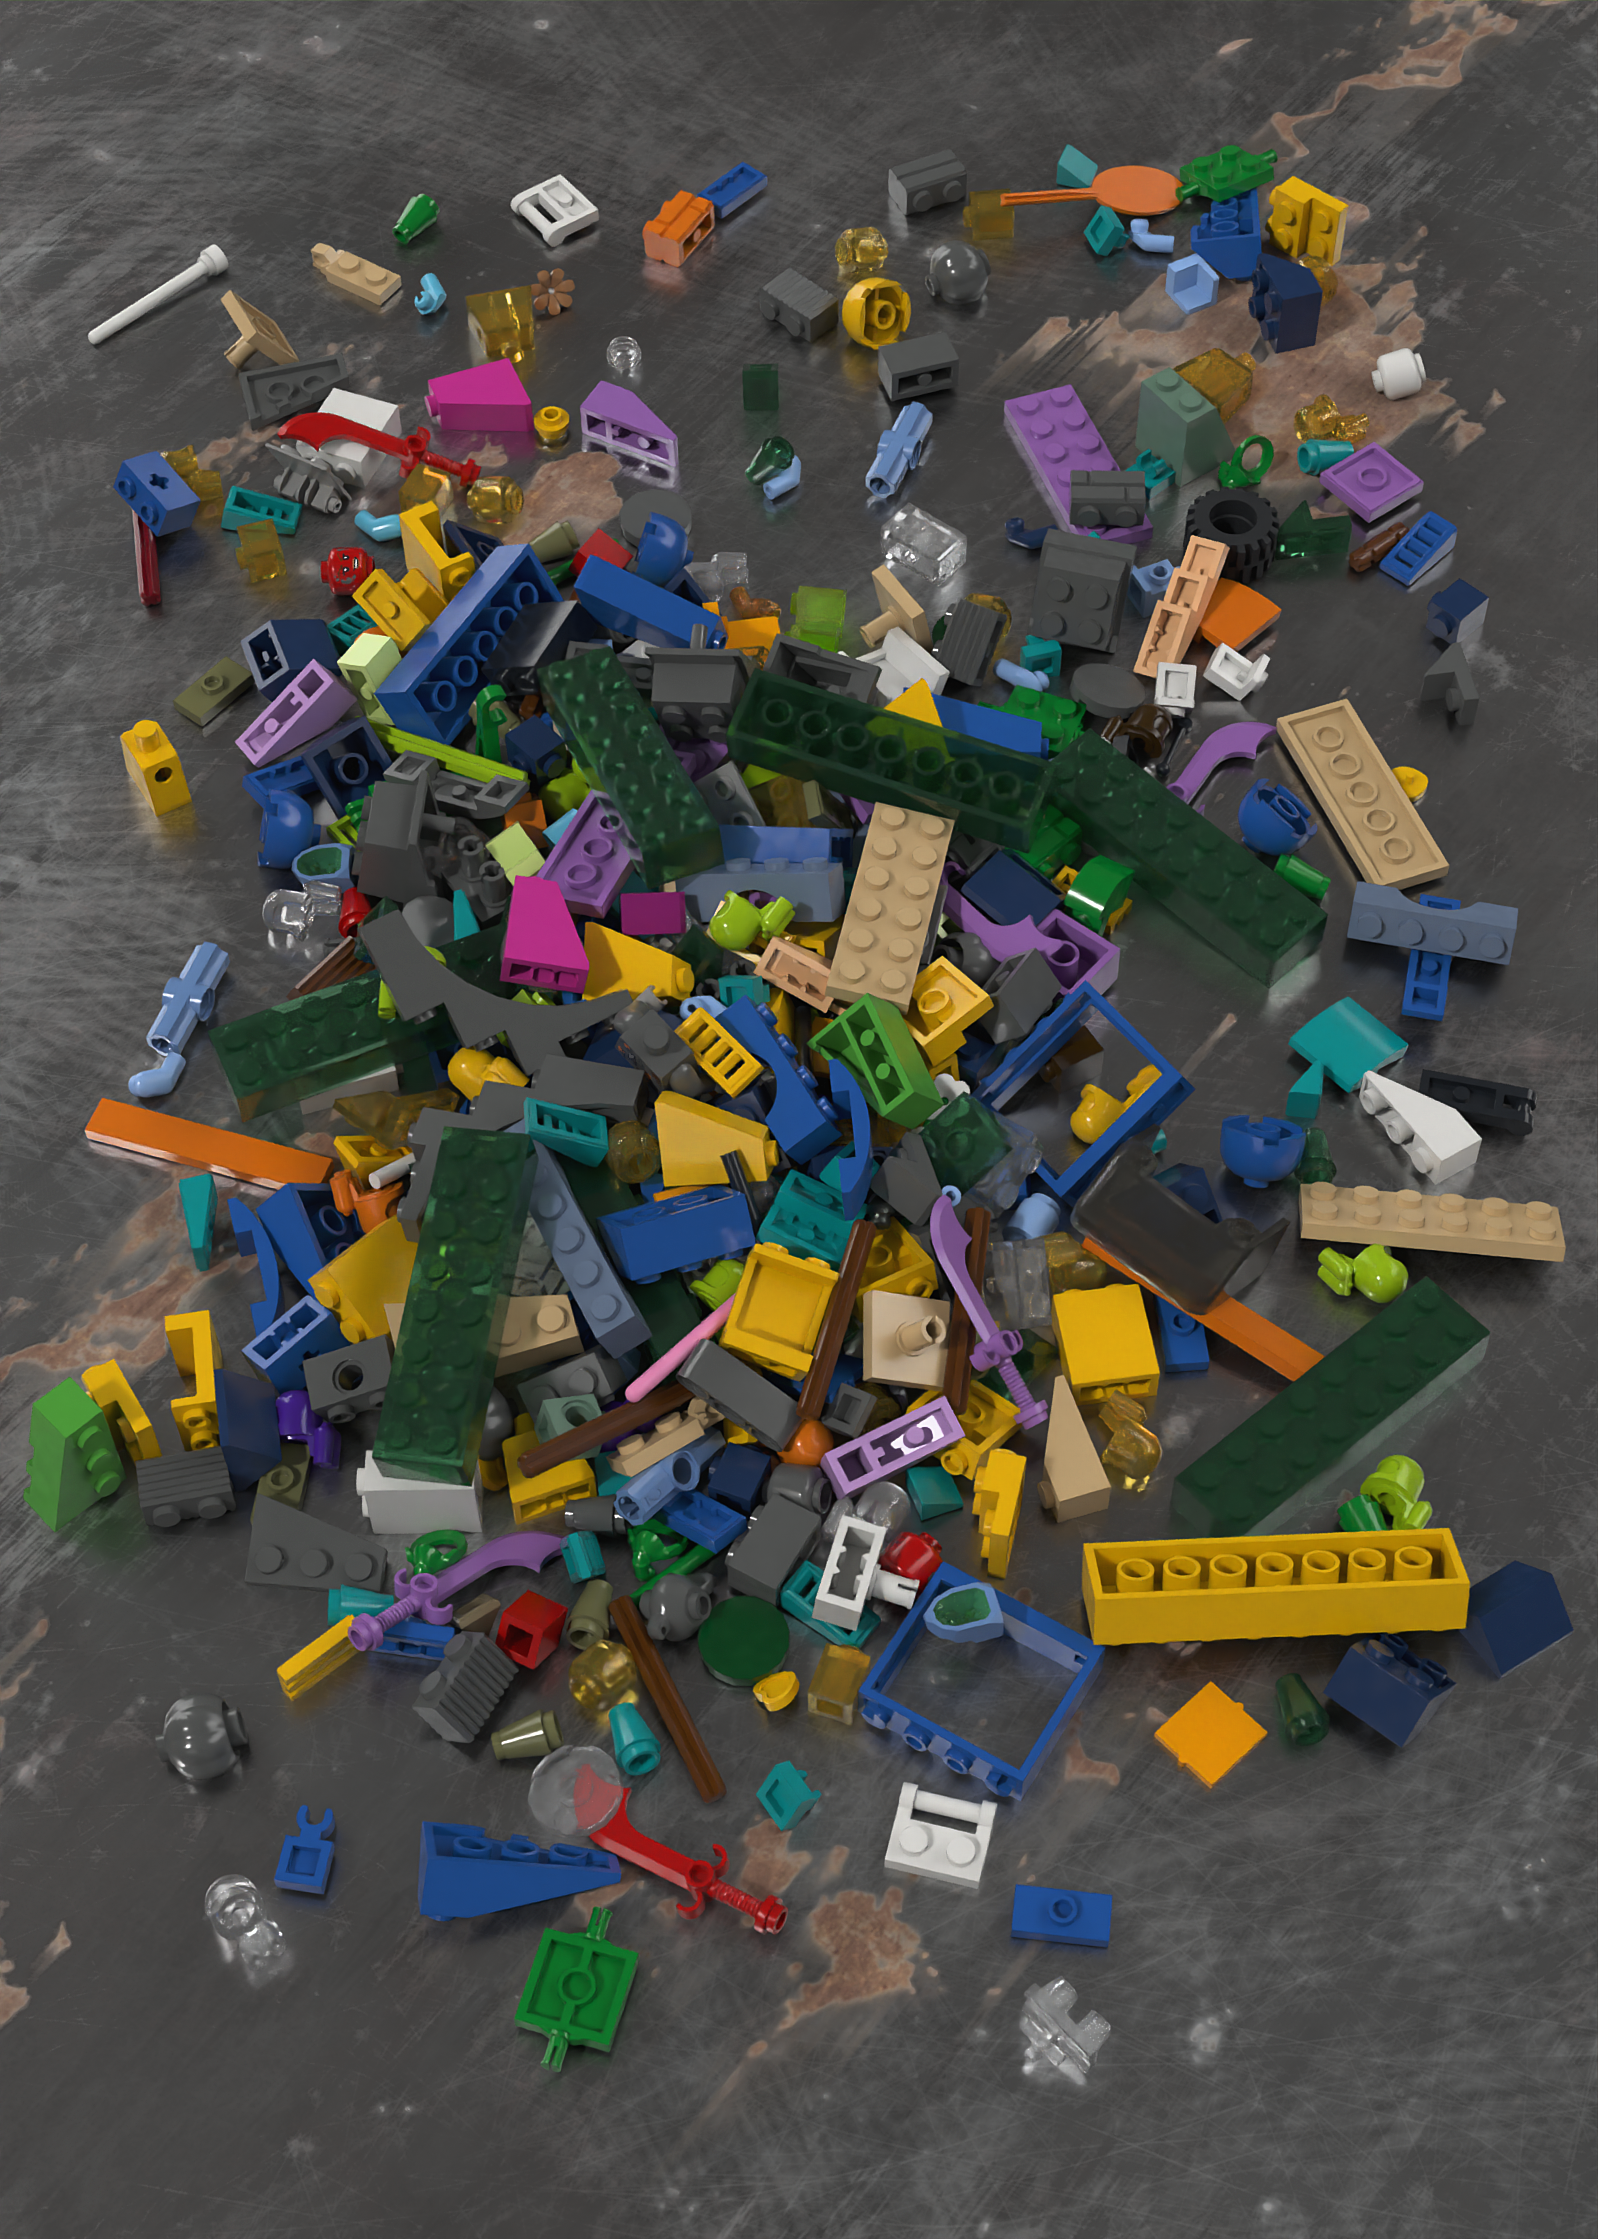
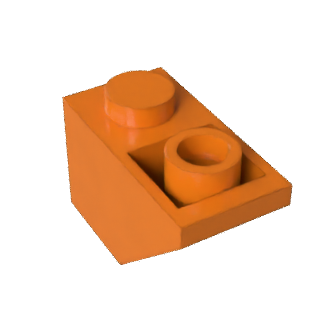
[500,791,549,849]

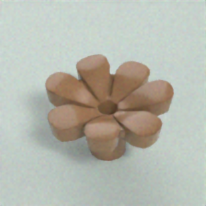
[530,268,575,315]

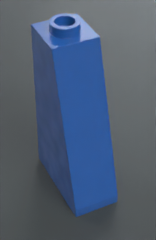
[574,554,728,649]
[903,687,1049,777]
[685,824,853,869]

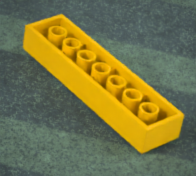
[1082,1528,1470,1646]

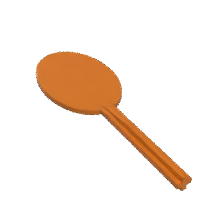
[1000,166,1183,216]

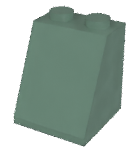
[1135,367,1236,487]

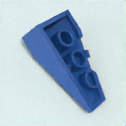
[1190,187,1262,281]
[256,1183,365,1326]
[417,1821,621,1921]

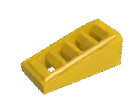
[674,1007,764,1099]

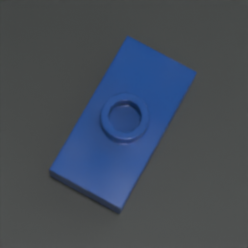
[697,162,768,219]
[242,756,319,809]
[1153,1293,1210,1372]
[652,1489,748,1554]
[372,1616,456,1661]
[1011,1884,1113,1948]

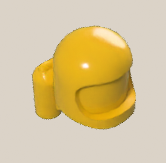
[448,1046,530,1102]
[1070,1084,1146,1144]

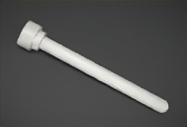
[88,244,229,344]

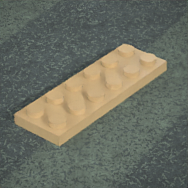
[1276,699,1449,890]
[825,802,955,1015]
[1299,1182,1566,1262]

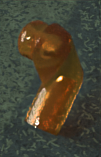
[729,586,781,620]

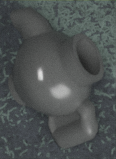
[639,1573,717,1641]

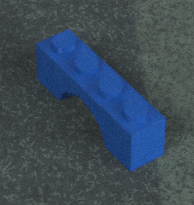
[714,995,843,1165]

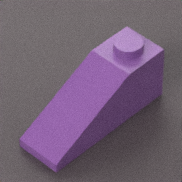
[580,380,679,467]

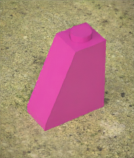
[425,358,534,432]
[500,875,589,994]

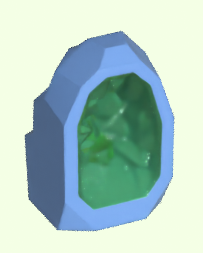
[292,843,359,894]
[923,1582,1004,1643]

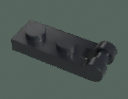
[1418,1069,1537,1136]

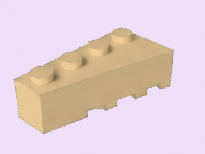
[384,1294,585,1402]

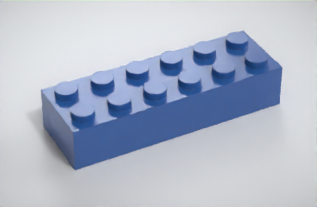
[374,543,564,745]

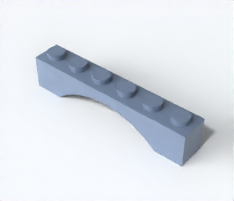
[492,1119,653,1359]

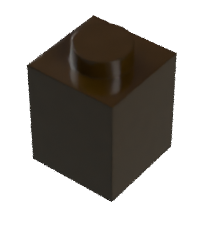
[1038,1025,1104,1094]

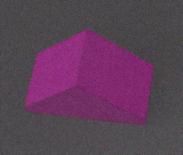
[619,892,686,935]

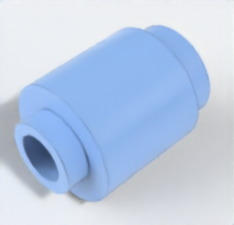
[1002,1193,1061,1257]

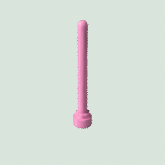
[625,1292,736,1402]

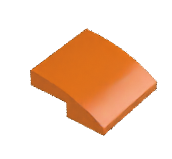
[1193,578,1282,652]

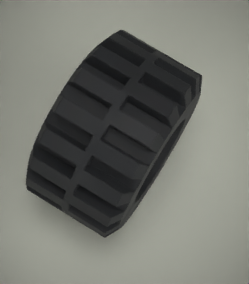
[1183,487,1279,584]

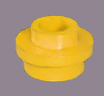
[534,406,570,439]

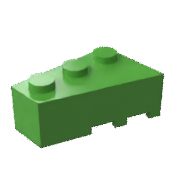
[806,993,944,1130]
[23,1377,127,1532]

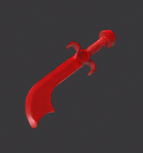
[277,412,482,488]
[574,1765,788,1935]

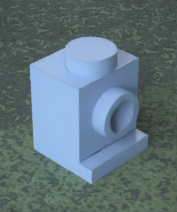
[1127,559,1181,618]

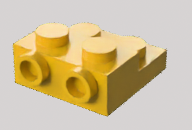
[1265,176,1349,266]
[901,956,994,1068]
[838,1216,938,1323]
[81,1359,162,1466]
[905,1380,1023,1481]
[972,1449,1027,1579]

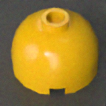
[841,277,911,350]

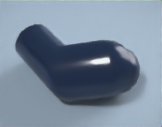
[1004,517,1058,550]

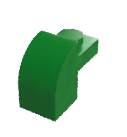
[1063,855,1135,937]

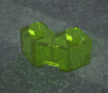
[784,585,847,653]

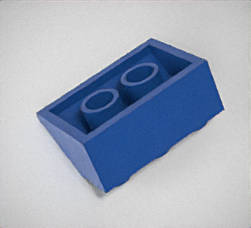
[596,1184,756,1284]

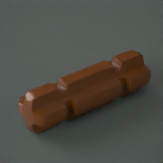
[1348,522,1410,572]

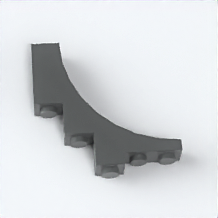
[357,909,633,1076]
[397,1054,650,1244]

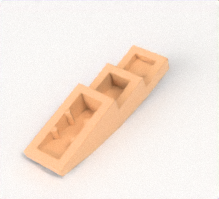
[1133,535,1230,679]
[753,936,854,1015]

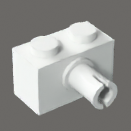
[812,1515,920,1631]

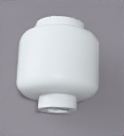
[1371,348,1426,400]

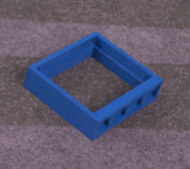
[967,980,1196,1209]
[858,1561,1105,1801]

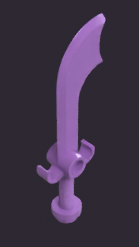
[1130,722,1277,860]
[939,861,1063,962]
[930,1195,1049,1430]
[348,1531,565,1651]

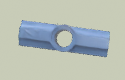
[865,402,933,499]
[146,941,230,1056]
[613,1426,726,1525]

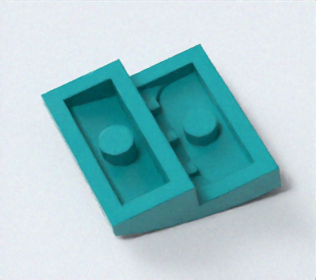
[1288,996,1409,1093]
[755,1169,867,1272]

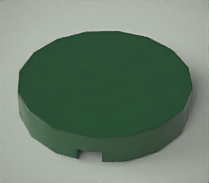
[698,1596,790,1686]

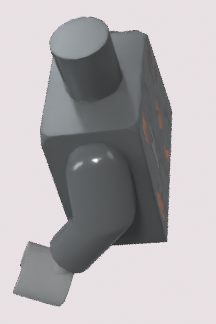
[614,985,733,1098]

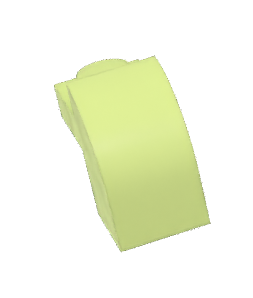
[485,821,546,886]

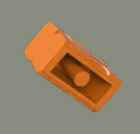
[642,190,715,268]

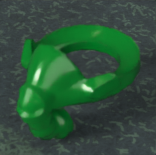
[1218,435,1274,490]
[627,1519,689,1582]
[405,1529,468,1576]

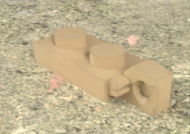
[311,243,402,305]
[606,1396,725,1477]

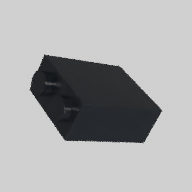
[481,600,598,696]

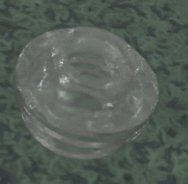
[606,336,642,369]

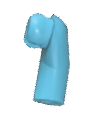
[414,273,446,315]
[354,510,402,542]

